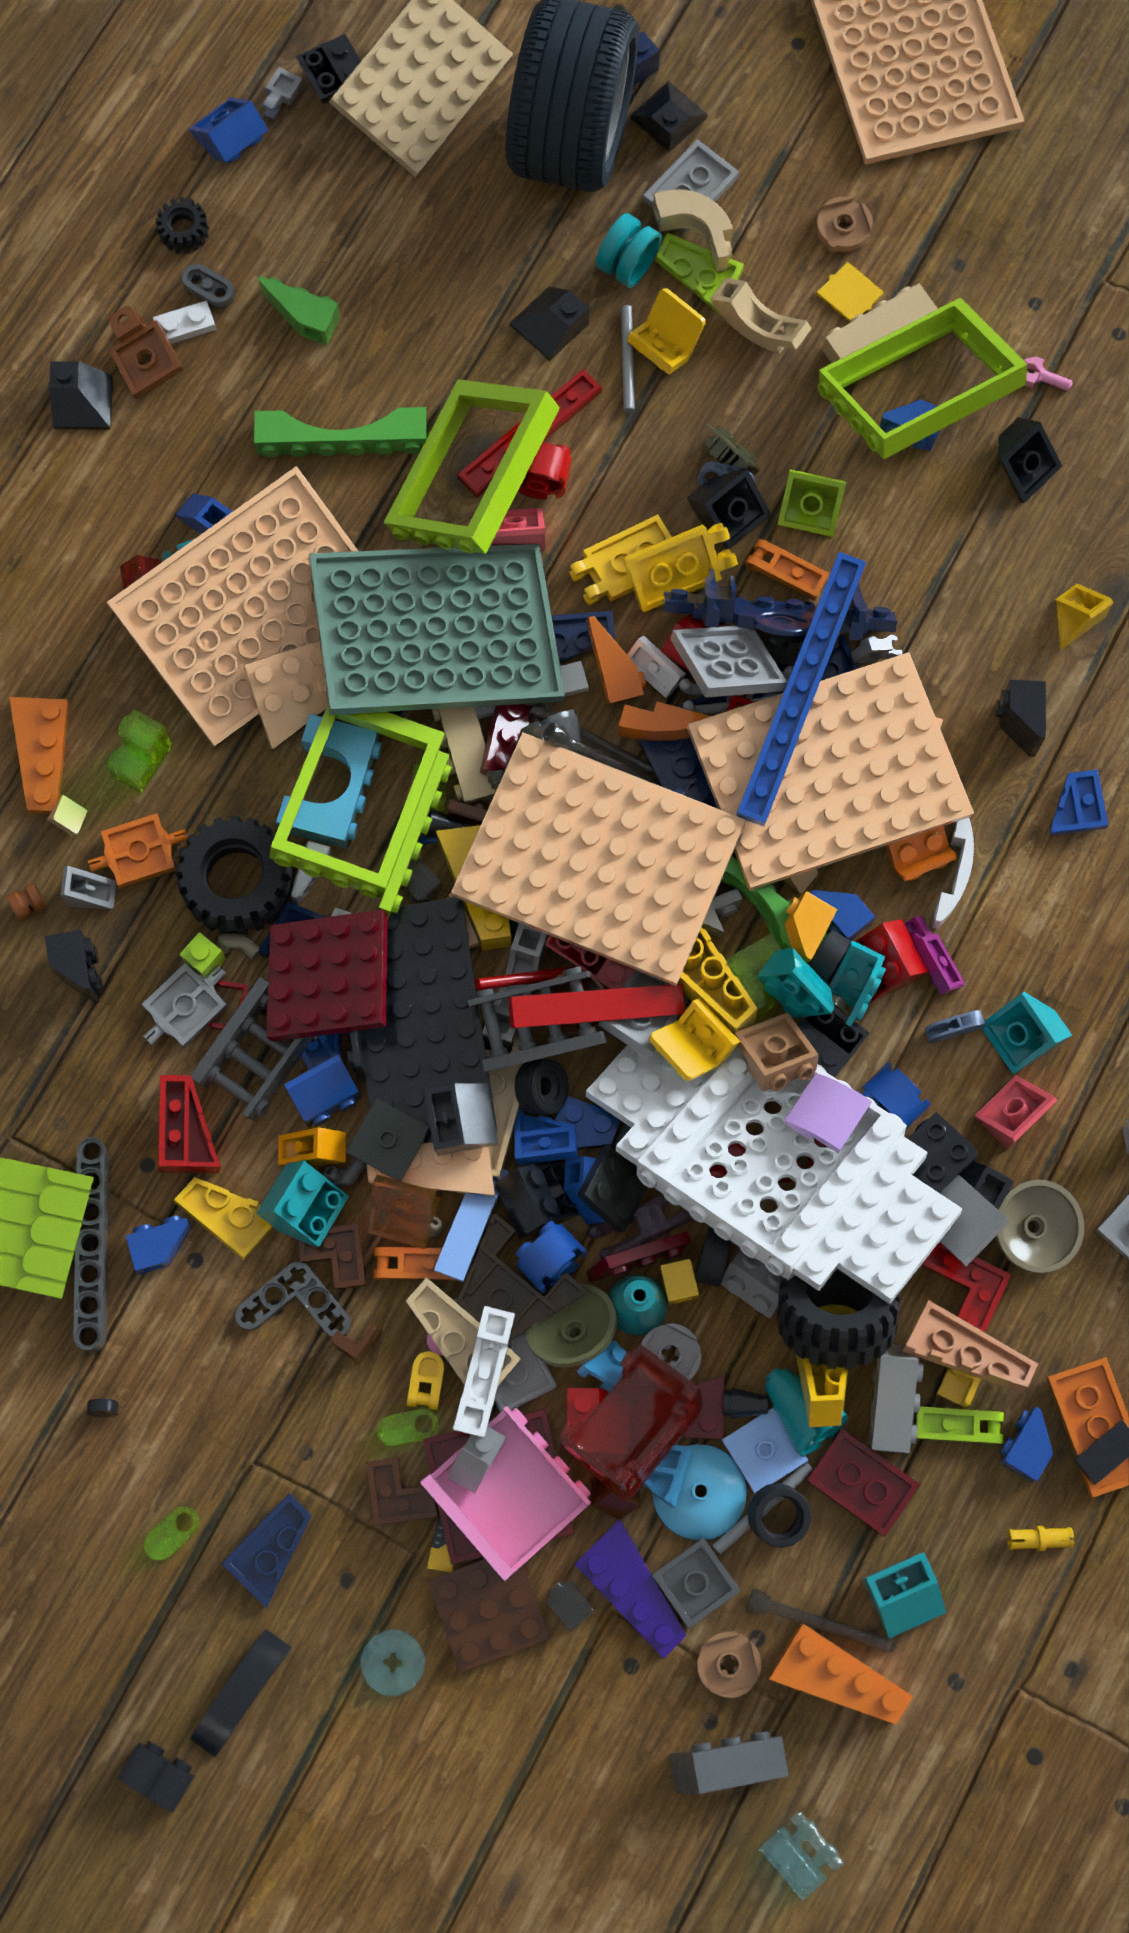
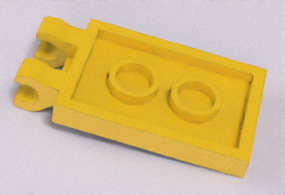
[569,514,672,606]
[623,523,738,612]

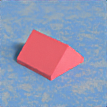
[490,507,545,550]
[974,1075,1057,1150]

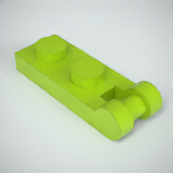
[915,1407,1004,1445]

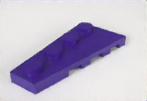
[574,1519,686,1658]

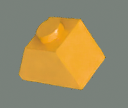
[784,891,838,963]
[278,1127,346,1166]

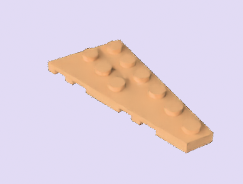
[243,640,328,749]

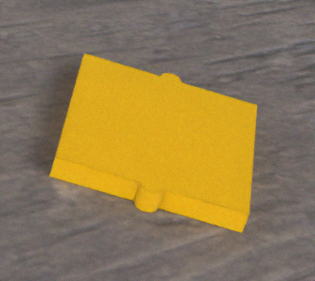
[816,262,884,322]

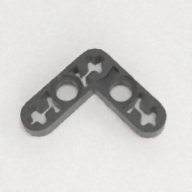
[235,1262,351,1337]

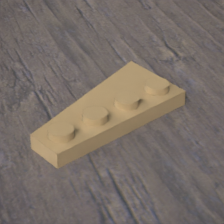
[406,1277,521,1386]

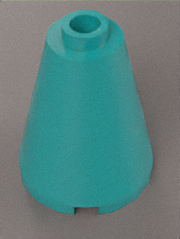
[608,1273,668,1335]
[764,1368,848,1457]

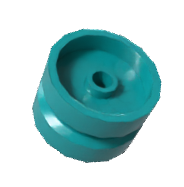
[595,213,662,289]

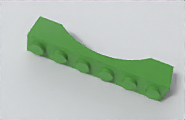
[254,407,427,458]
[721,856,827,951]

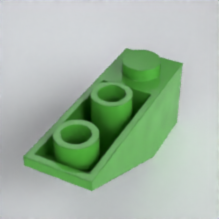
[258,276,340,346]

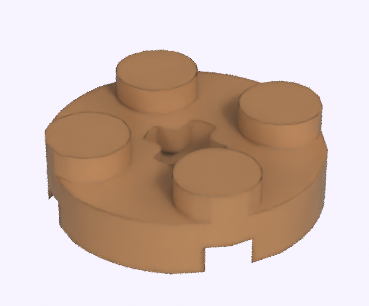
[816,196,873,253]
[697,1632,762,1698]

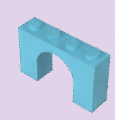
[276,714,383,849]

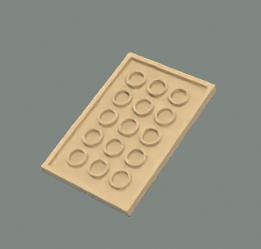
[329,0,513,177]

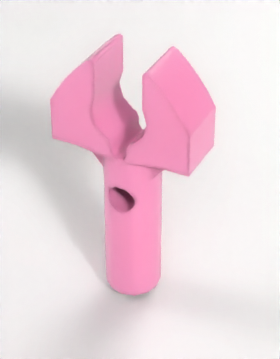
[1024,357,1072,391]

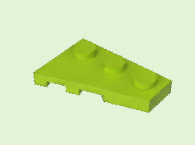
[656,233,744,315]

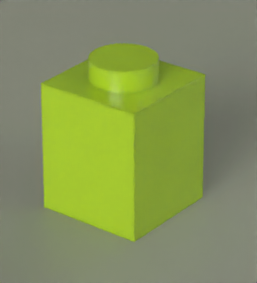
[179,932,226,977]

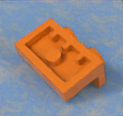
[886,826,957,881]

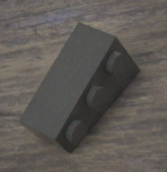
[669,1731,789,1794]

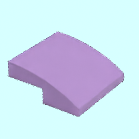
[783,1073,872,1153]

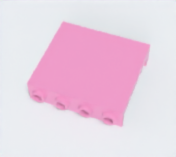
[420,1406,591,1581]

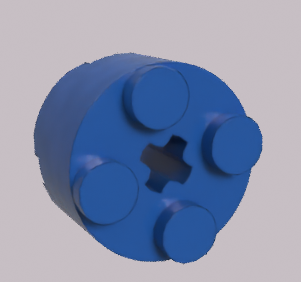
[861,1062,931,1129]
[516,1221,588,1294]

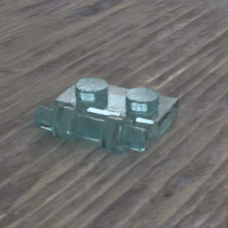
[759,1811,844,1901]

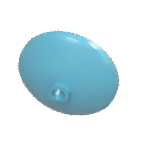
[652,1444,747,1540]

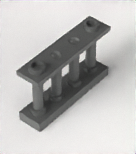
[468,966,607,1072]
[190,977,319,1121]

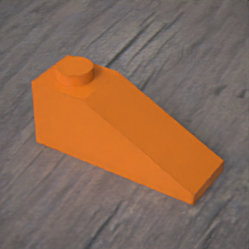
[585,616,647,704]

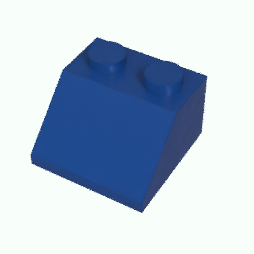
[188,97,268,163]
[284,1054,360,1127]

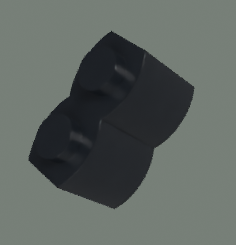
[117,1740,195,1813]

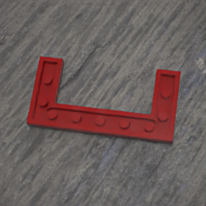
[921,1242,1012,1333]

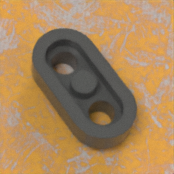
[182,264,235,308]

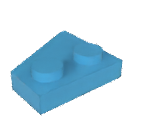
[577,1340,656,1407]
[622,1437,692,1508]

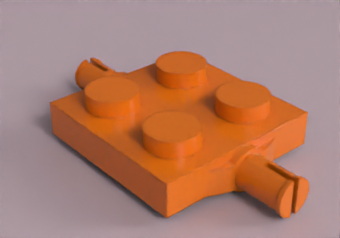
[88,813,188,889]

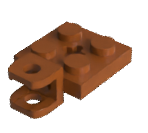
[109,306,184,399]

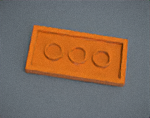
[1046,1357,1129,1498]

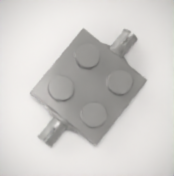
[142,963,228,1048]

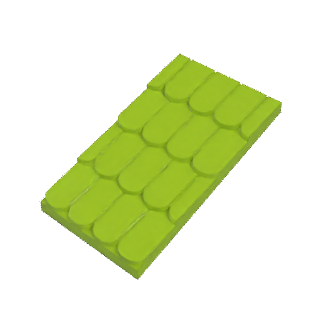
[0,1158,94,1299]

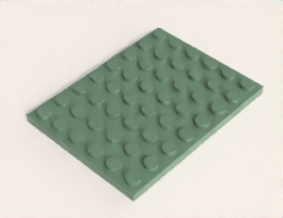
[309,544,565,715]

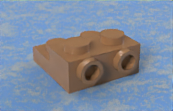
[734,1012,819,1091]

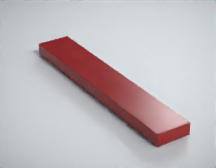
[457,369,602,498]
[508,984,685,1029]

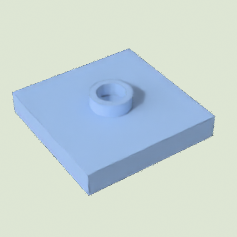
[721,1407,808,1494]

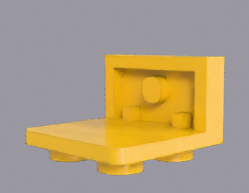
[626,288,706,375]
[649,998,741,1081]

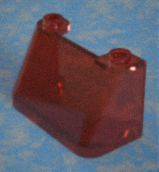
[560,1344,703,1502]

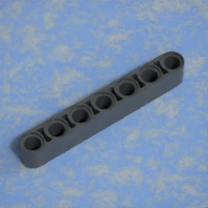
[73,1137,110,1353]

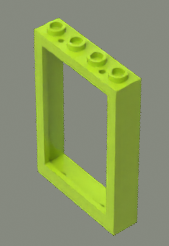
[818,298,1028,459]
[383,379,560,554]
[269,705,445,898]

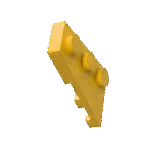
[174,1177,274,1261]

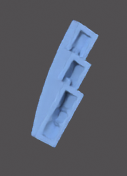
[434,1169,509,1282]

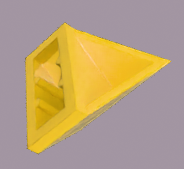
[1055,584,1113,651]

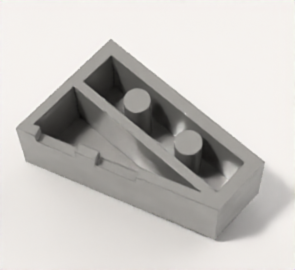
[869,1344,923,1453]

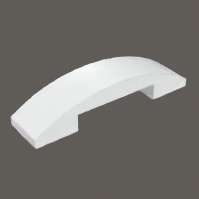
[931,818,974,929]
[453,1306,515,1438]

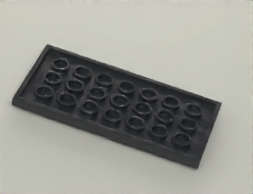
[359,897,498,1144]

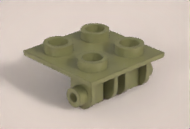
[704,424,761,471]

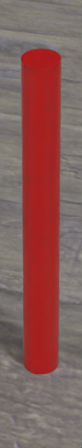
[475,966,584,991]

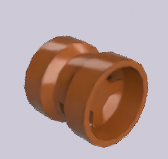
[6,882,47,922]

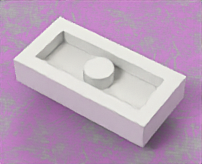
[153,300,216,344]
[627,636,686,698]

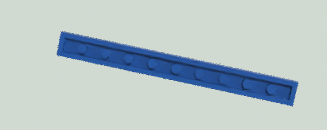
[736,552,866,827]

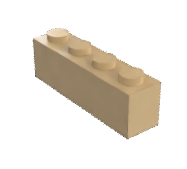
[823,283,938,363]
[431,707,498,806]

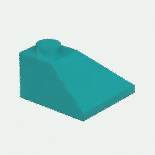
[982,992,1072,1074]

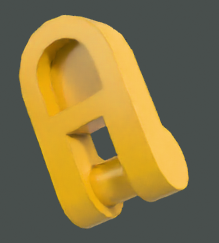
[407,1351,444,1411]

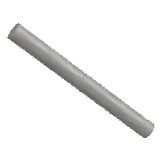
[621,305,635,413]
[712,1462,813,1555]

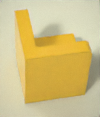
[659,1259,699,1305]
[936,1368,981,1408]

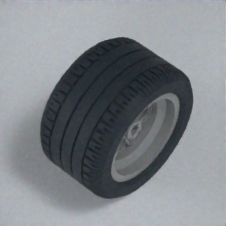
[505,0,639,192]

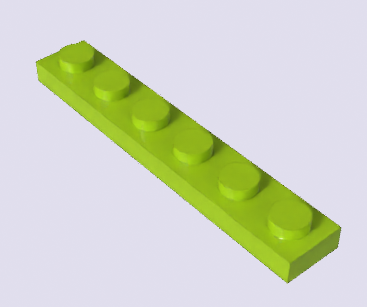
[378,750,452,920]

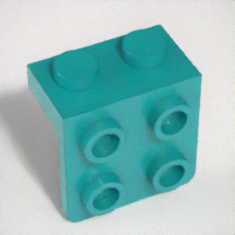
[829,940,886,1027]

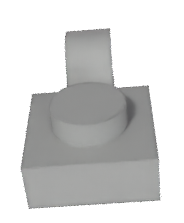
[263,67,304,120]
[850,635,902,663]

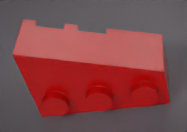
[158,1075,221,1173]

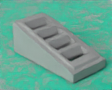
[291,841,332,906]

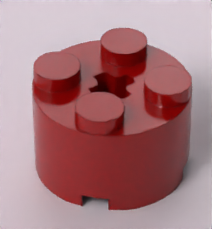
[518,442,572,500]

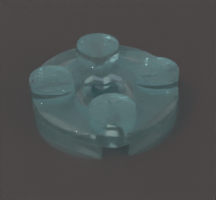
[361,1630,425,1696]

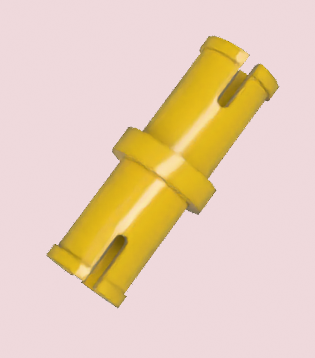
[1007,1526,1074,1551]

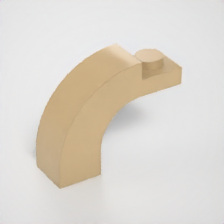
[653,189,733,272]
[711,278,812,353]

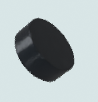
[86,1399,119,1417]

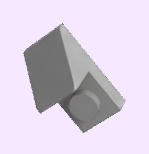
[702,888,742,939]
[447,1426,506,1494]

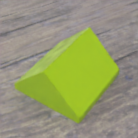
[777,469,846,537]

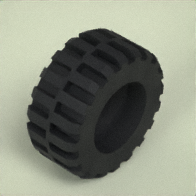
[175,816,294,934]
[777,1269,900,1370]

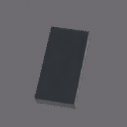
[1073,1420,1129,1485]

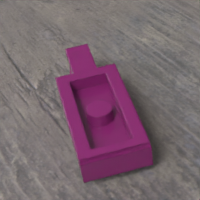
[905,915,965,995]

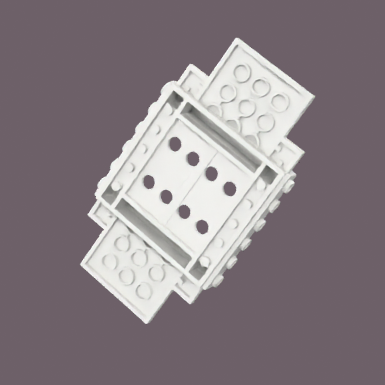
[586,1019,962,1304]

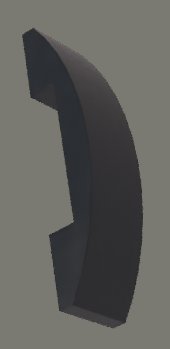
[190,1629,292,1757]

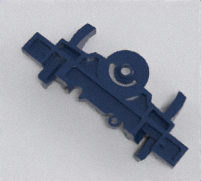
[663,569,897,640]

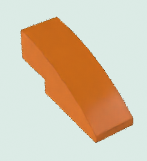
[618,702,711,741]

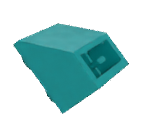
[756,948,834,1018]
[256,1161,349,1247]
[861,1552,947,1639]

